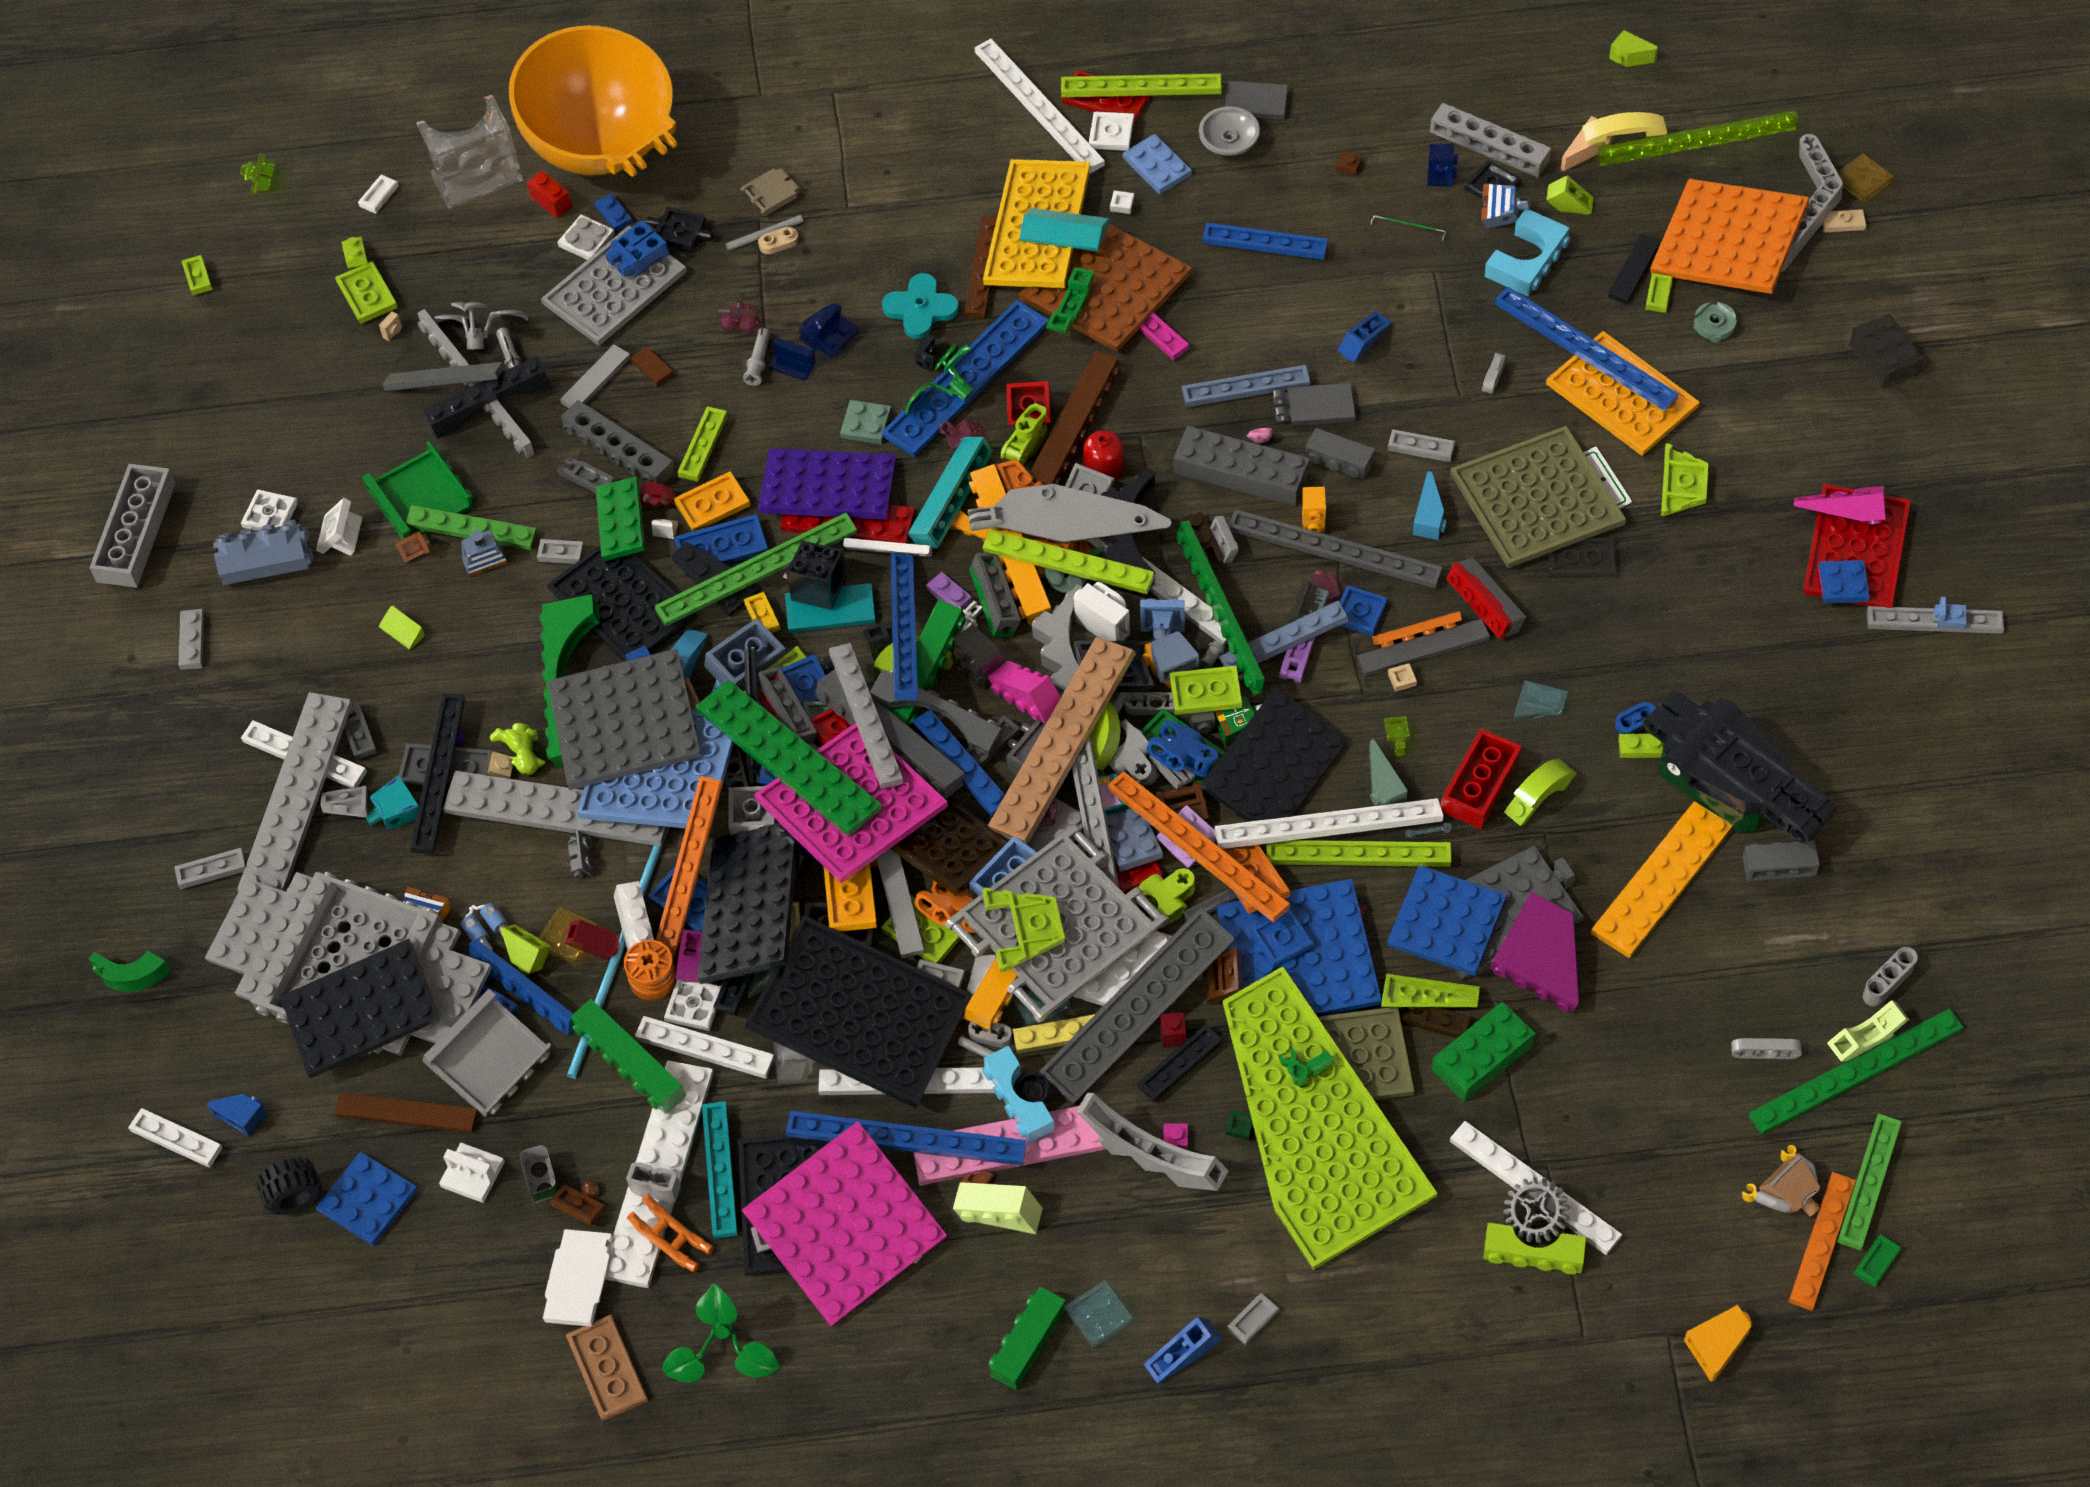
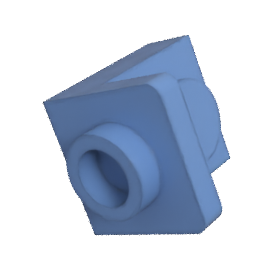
[1934,597,1966,629]

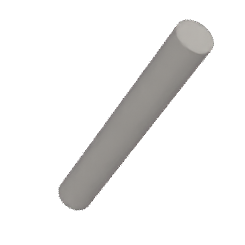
[958,1036,1023,1072]

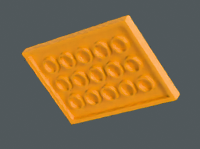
[1546,331,1700,456]

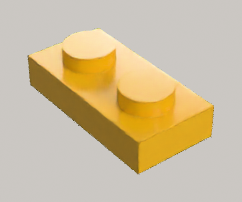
[744,592,780,633]

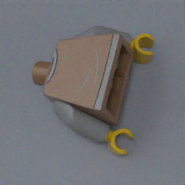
[1742,1145,1820,1217]

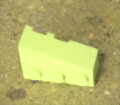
[953,1182,1043,1234]

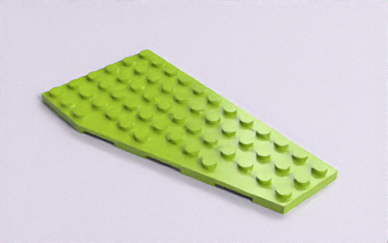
[1223,966,1437,1270]

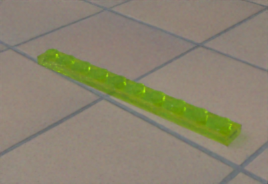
[1597,110,1798,166]

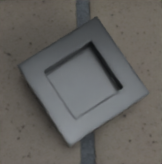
[1553,857,1575,890]

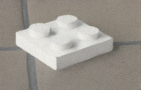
[1089,112,1134,150]

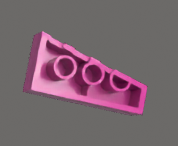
[988,660,1061,724]

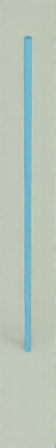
[567,679,721,1078]

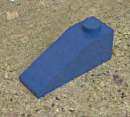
[1337,310,1392,362]
[1144,1317,1223,1384]

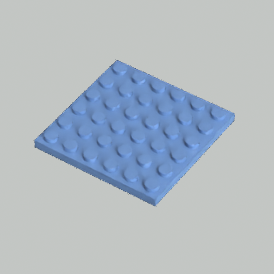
[577,710,734,828]

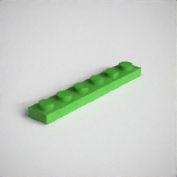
[406,505,537,550]
[1837,1113,1902,1251]

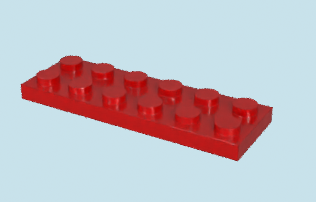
[780,504,915,544]

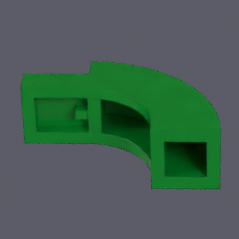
[88,951,171,992]

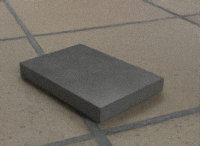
[1225,81,1288,120]

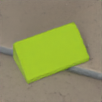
[379,606,425,650]

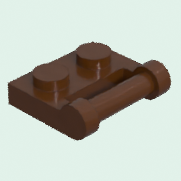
[1155,781,1209,821]
[1206,947,1244,1005]

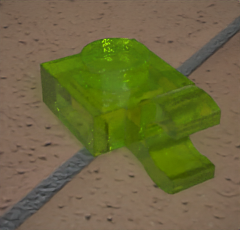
[1384,716,1410,756]

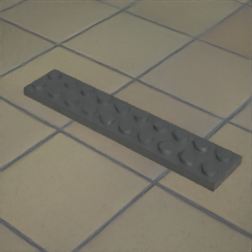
[1039,908,1235,1105]

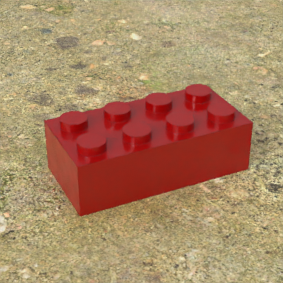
[1441,729,1522,830]

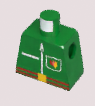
[1213,696,1262,748]

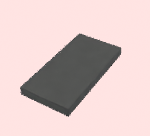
[398,743,494,789]

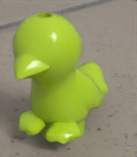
[490,723,546,776]

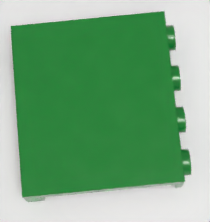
[362,441,473,539]

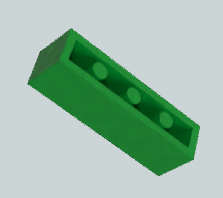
[988,1287,1066,1390]

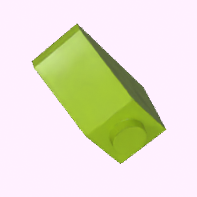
[1609,30,1658,67]
[1546,175,1594,215]
[501,924,551,974]

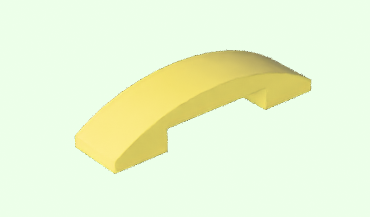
[1582,112,1667,144]

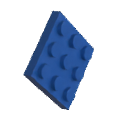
[316,1152,418,1247]

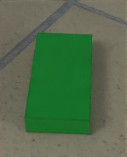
[1854,1234,1902,1287]

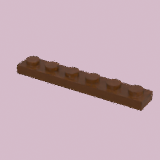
[964,216,997,319]

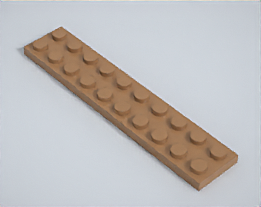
[988,637,1136,844]

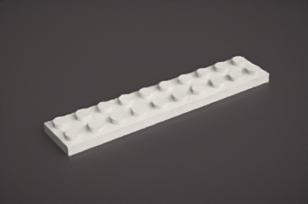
[605,1060,714,1288]

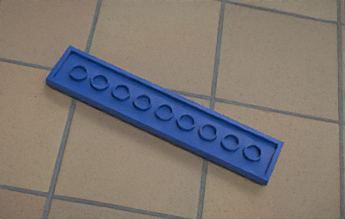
[882,300,1049,458]

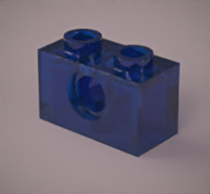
[1427,144,1458,187]

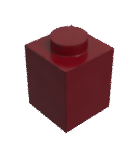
[1160,1012,1186,1048]

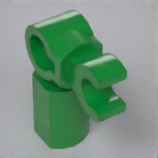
[1278,1048,1335,1086]

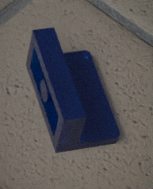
[768,338,816,381]

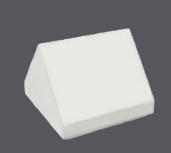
[652,519,678,539]

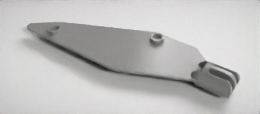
[968,484,1171,543]

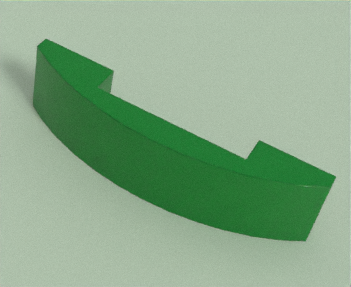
[1046,267,1095,333]

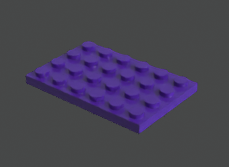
[758,448,896,519]

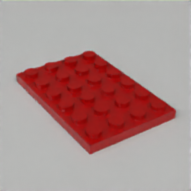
[1802,484,1911,608]

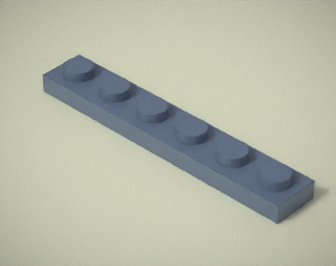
[1182,365,1310,407]
[1219,601,1348,673]

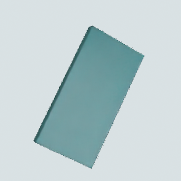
[785,583,876,634]

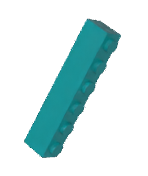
[908,437,993,548]

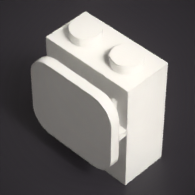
[1074,582,1130,641]

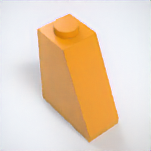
[1684,1305,1752,1382]

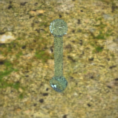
[1405,823,1452,839]

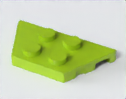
[1661,443,1708,516]

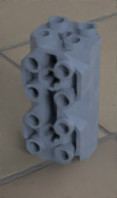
[213,520,314,585]

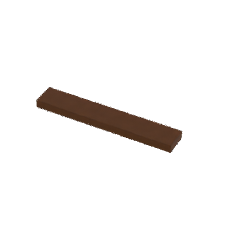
[334,1092,478,1134]

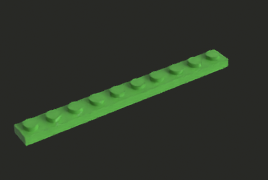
[655,513,857,627]

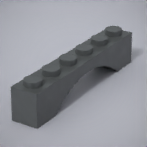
[870,669,1002,757]

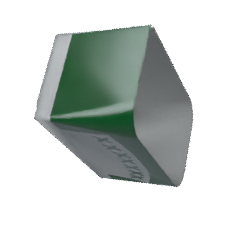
[520,1145,558,1203]

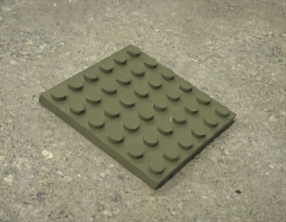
[1450,426,1626,568]

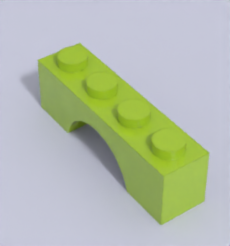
[1483,1223,1586,1274]

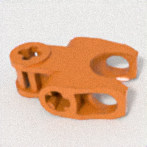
[915,880,976,933]

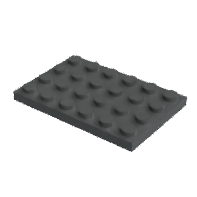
[1454,846,1583,982]

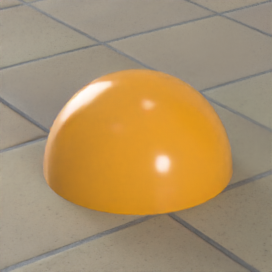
[509,26,677,177]

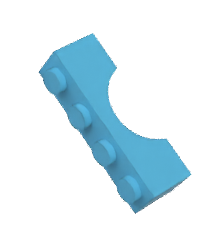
[982,1045,1055,1144]

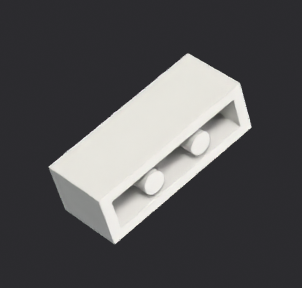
[614,881,654,951]

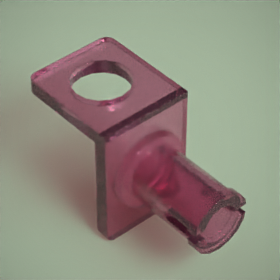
[940,418,987,450]

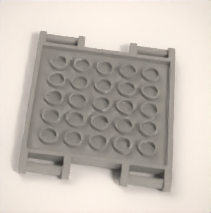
[945,824,1170,1023]

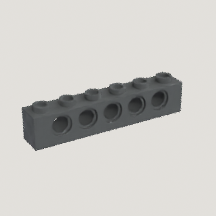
[561,400,675,485]

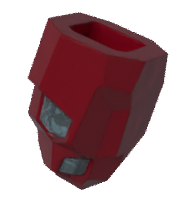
[640,482,676,509]

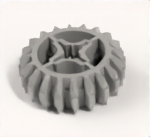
[1504,1177,1570,1244]

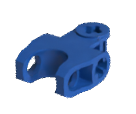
[1146,721,1218,777]

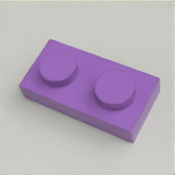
[926,572,972,610]

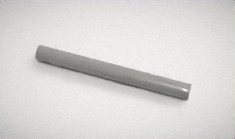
[725,215,803,251]

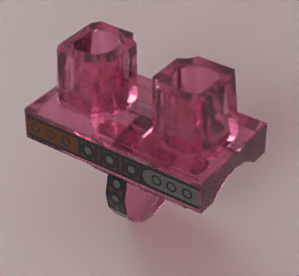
[718,297,759,333]

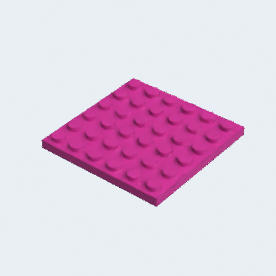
[754,723,948,884]
[742,1121,947,1327]

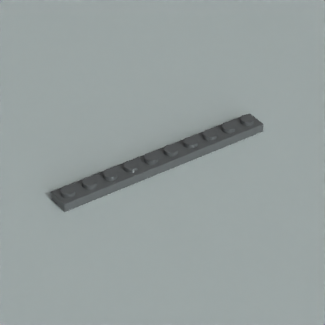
[1229,509,1442,589]

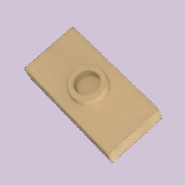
[1822,210,1866,232]

